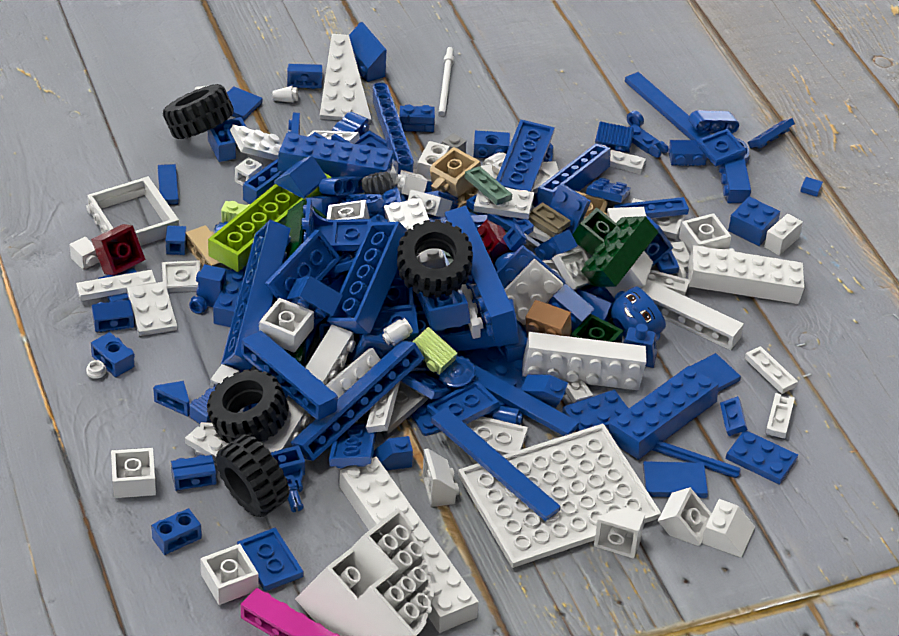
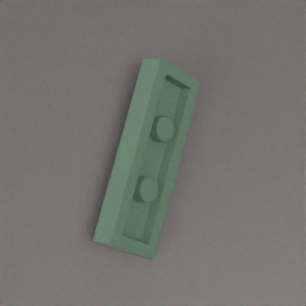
[465,166,512,205]

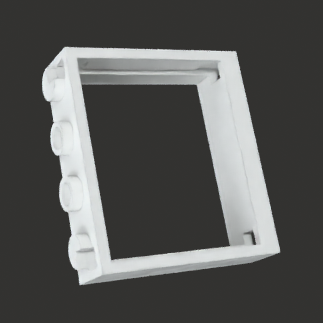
[86,176,179,246]

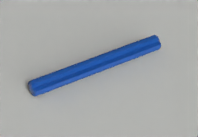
[652,441,741,478]

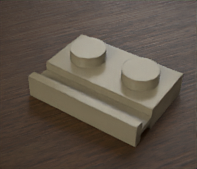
[528,203,571,237]

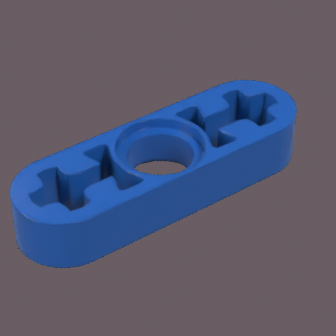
[339,194,385,211]

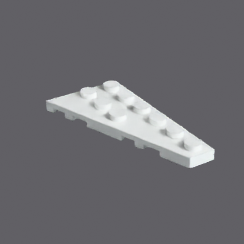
[320,34,372,124]

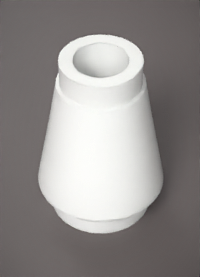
[273,86,298,103]

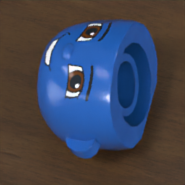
[611,286,666,342]

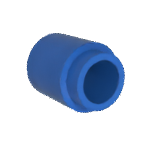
[493,406,523,425]

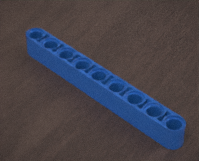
[373,83,414,175]

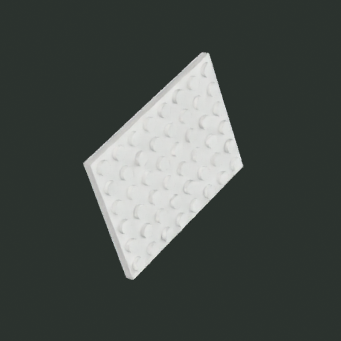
[458,424,661,568]

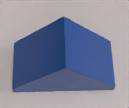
[153,380,190,417]

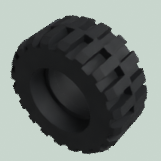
[163,84,234,139]
[397,219,473,298]
[207,369,289,443]
[215,435,290,517]

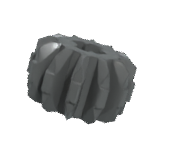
[361,172,394,195]

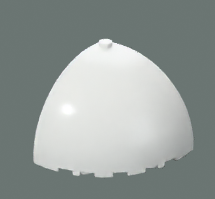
[295,508,434,636]

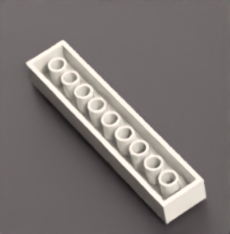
[339,457,479,633]

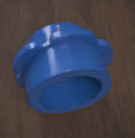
[189,296,207,314]

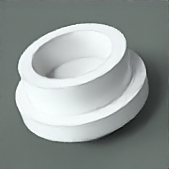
[86,360,106,378]

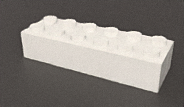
[384,198,446,269]
[688,245,804,304]
[523,332,646,391]

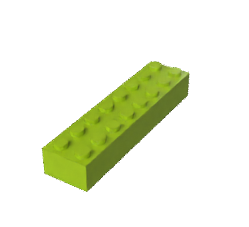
[208,173,332,272]

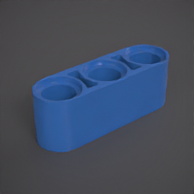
[689,110,740,133]
[319,176,364,196]

